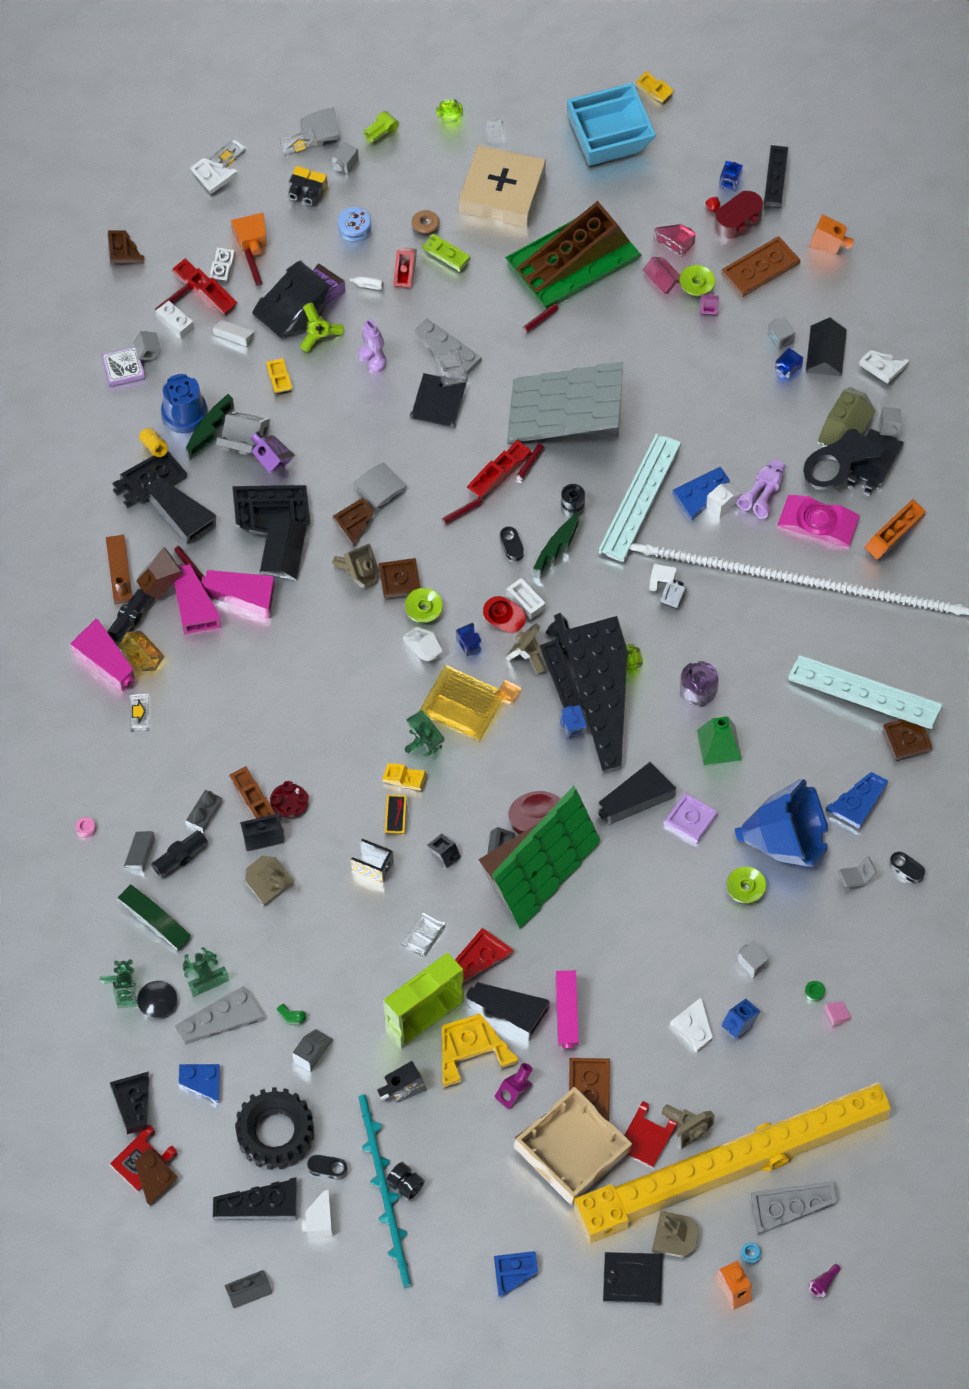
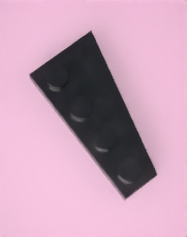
[213,1177,297,1220]

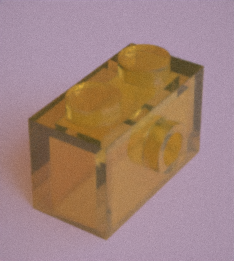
[118,631,165,672]

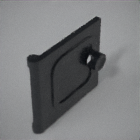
[410,373,467,427]
[603,1252,663,1306]

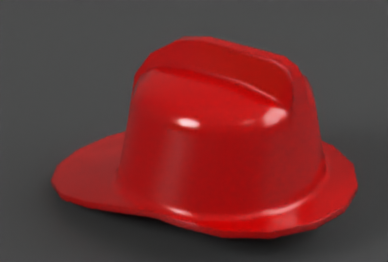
[483,596,526,633]

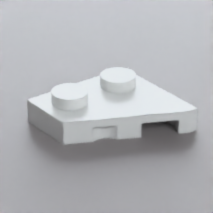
[190,158,238,194]
[859,350,909,384]
[670,998,713,1052]

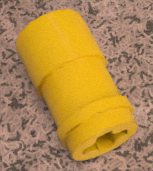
[139,427,168,457]

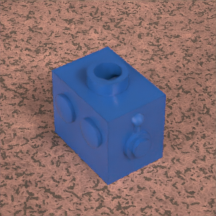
[559,705,587,739]
[721,998,761,1038]

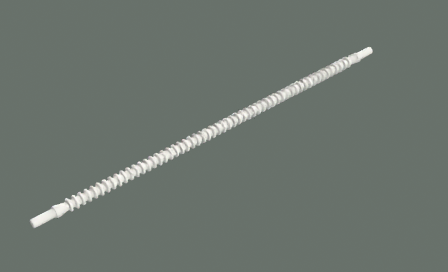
[629,543,969,616]

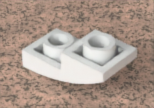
[209,247,235,282]

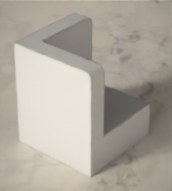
[649,564,676,591]

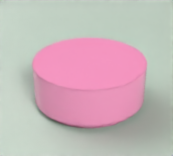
[76,817,96,838]

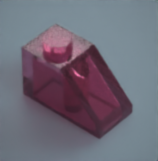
[653,224,696,257]

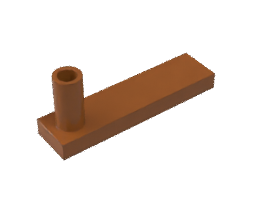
[106,535,133,605]

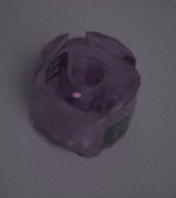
[680,661,719,707]

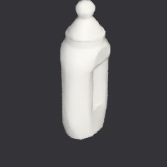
[350,276,384,290]

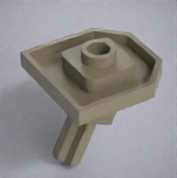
[332,544,379,587]
[505,623,546,674]
[245,856,294,905]
[661,1104,715,1149]
[652,1211,699,1258]

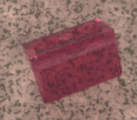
[643,256,680,294]

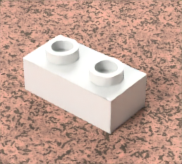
[155,300,194,339]
[507,578,545,620]

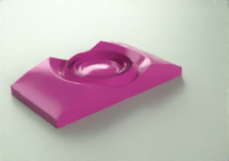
[777,495,860,548]

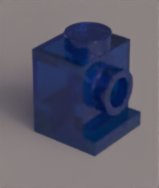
[719,161,743,192]
[775,348,803,379]
[456,622,481,657]

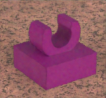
[700,293,719,315]

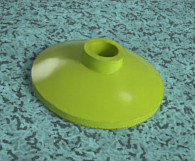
[679,265,715,296]
[405,588,443,623]
[726,867,766,903]

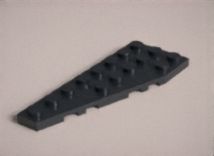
[562,616,628,773]

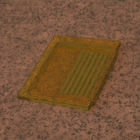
[418,665,506,742]

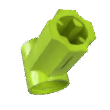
[363,111,399,143]

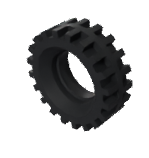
[235,1087,314,1170]

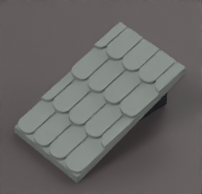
[507,362,623,444]

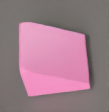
[824,1001,851,1027]

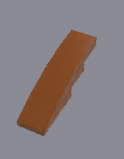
[229,766,284,832]

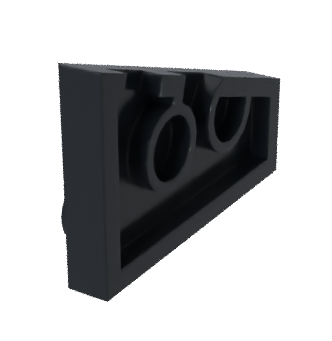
[110,1071,149,1135]

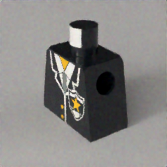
[377,1061,427,1102]

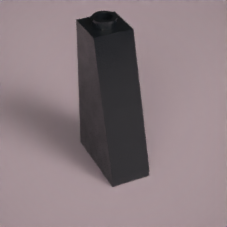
[145,477,216,544]
[597,762,676,824]
[466,982,550,1041]

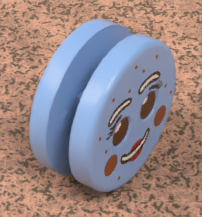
[338,207,371,242]

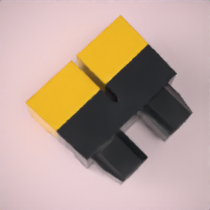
[288,166,328,206]

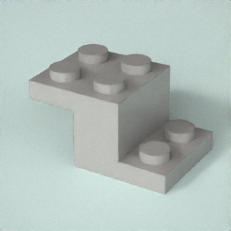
[216,411,270,455]

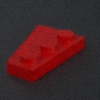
[455,928,514,984]

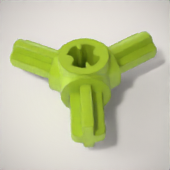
[300,302,344,352]

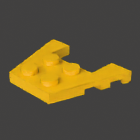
[442,1013,518,1088]

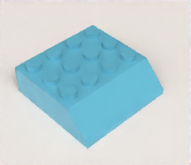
[567,82,656,166]

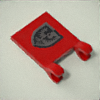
[110,1124,178,1192]

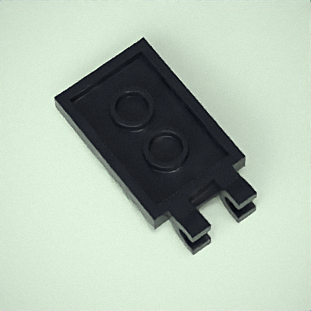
[847,428,904,496]
[112,451,187,509]

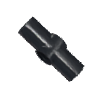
[107,589,152,642]
[151,830,208,878]

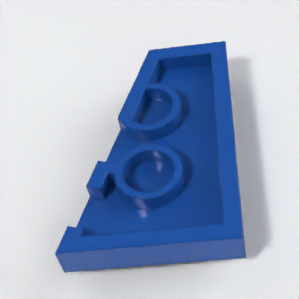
[672,467,730,521]
[825,772,888,829]

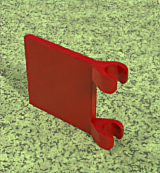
[624,1101,677,1168]

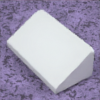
[213,320,254,346]

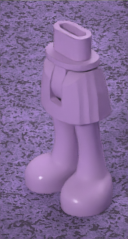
[358,319,386,373]
[737,459,786,518]

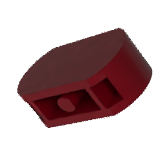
[715,190,763,238]

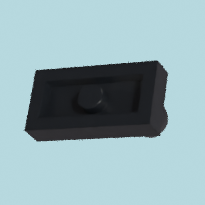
[545,613,570,653]

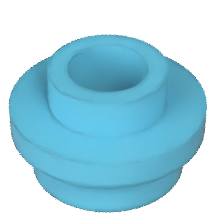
[740,1243,762,1264]

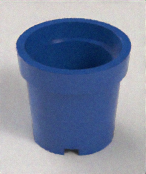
[161,374,208,434]

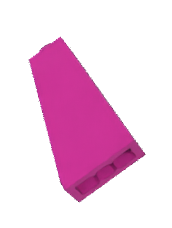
[174,564,221,634]
[201,570,275,618]
[70,619,135,691]
[555,970,579,1049]

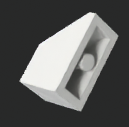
[706,483,744,518]
[402,627,443,661]
[302,1190,332,1238]

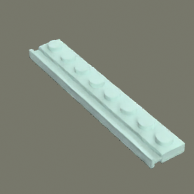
[599,433,681,562]
[788,655,943,729]

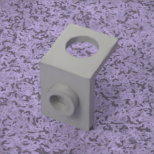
[837,856,878,888]

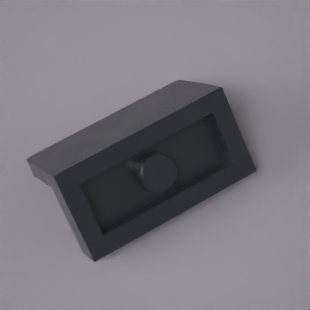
[240,814,285,851]

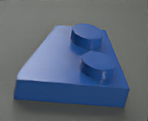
[178,1064,220,1104]
[494,1251,538,1297]

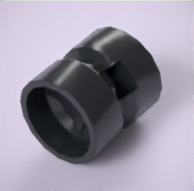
[561,484,585,518]
[386,1162,425,1201]

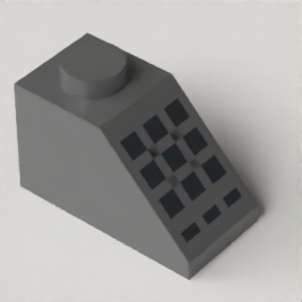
[292,1029,333,1072]

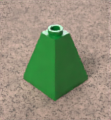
[697,716,742,765]

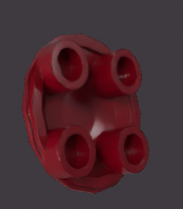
[270,781,309,818]

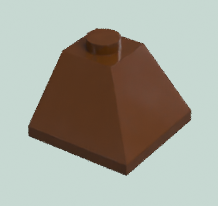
[136,547,183,599]

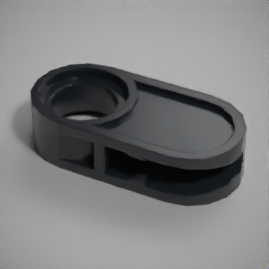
[500,526,524,562]
[889,851,925,884]
[307,1155,348,1180]

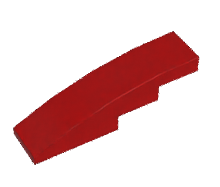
[172,258,237,315]
[467,440,532,499]

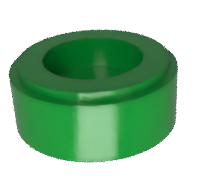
[805,981,825,1002]

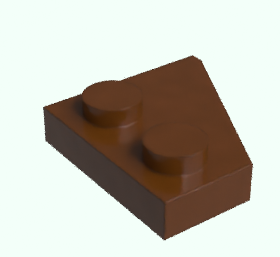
[107,230,145,263]
[332,498,374,547]
[134,1148,178,1205]

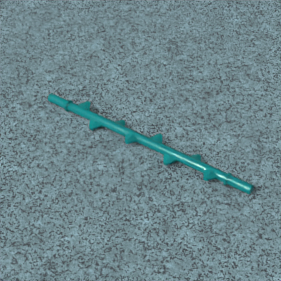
[358,1094,411,1288]

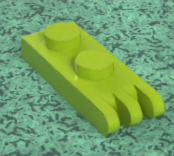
[421,234,470,272]

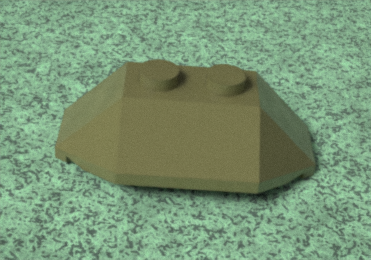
[817,387,876,446]

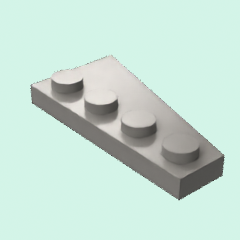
[415,318,482,381]
[175,986,265,1044]
[751,1181,837,1235]

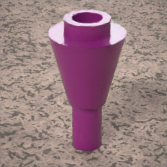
[809,1264,841,1297]

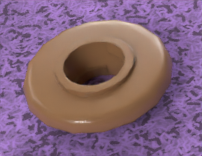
[411,210,440,234]

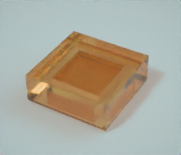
[495,680,521,706]

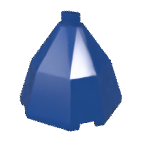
[735,779,828,867]

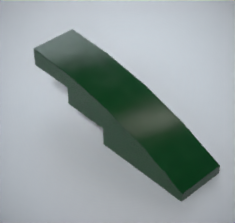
[186,394,234,460]
[533,513,580,579]
[116,884,191,951]

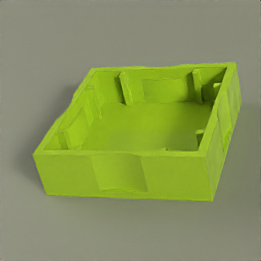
[383,952,464,1049]

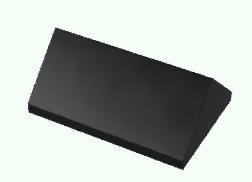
[806,317,847,376]
[259,518,307,581]

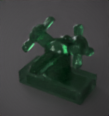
[405,710,444,757]
[183,947,229,997]
[99,959,138,1008]

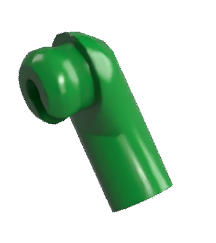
[277,1004,307,1024]

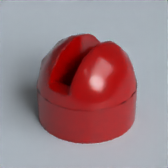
[705,197,720,212]

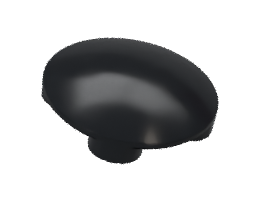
[137,981,177,1018]

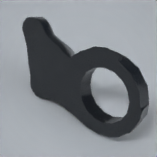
[803,429,884,491]

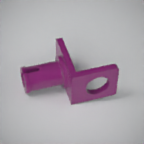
[495,1063,533,1109]

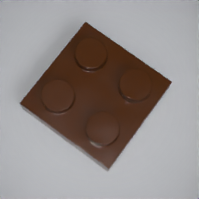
[378,558,421,599]
[882,719,932,760]

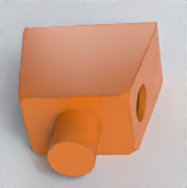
[231,213,267,256]
[809,214,854,254]
[715,1261,752,1310]

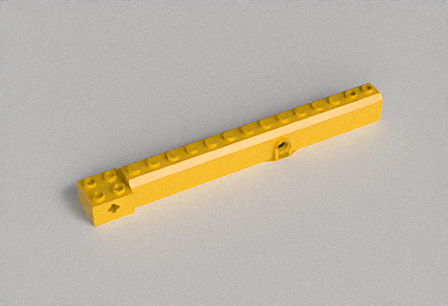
[574,1083,891,1244]

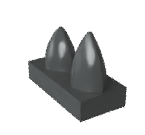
[186,790,222,832]

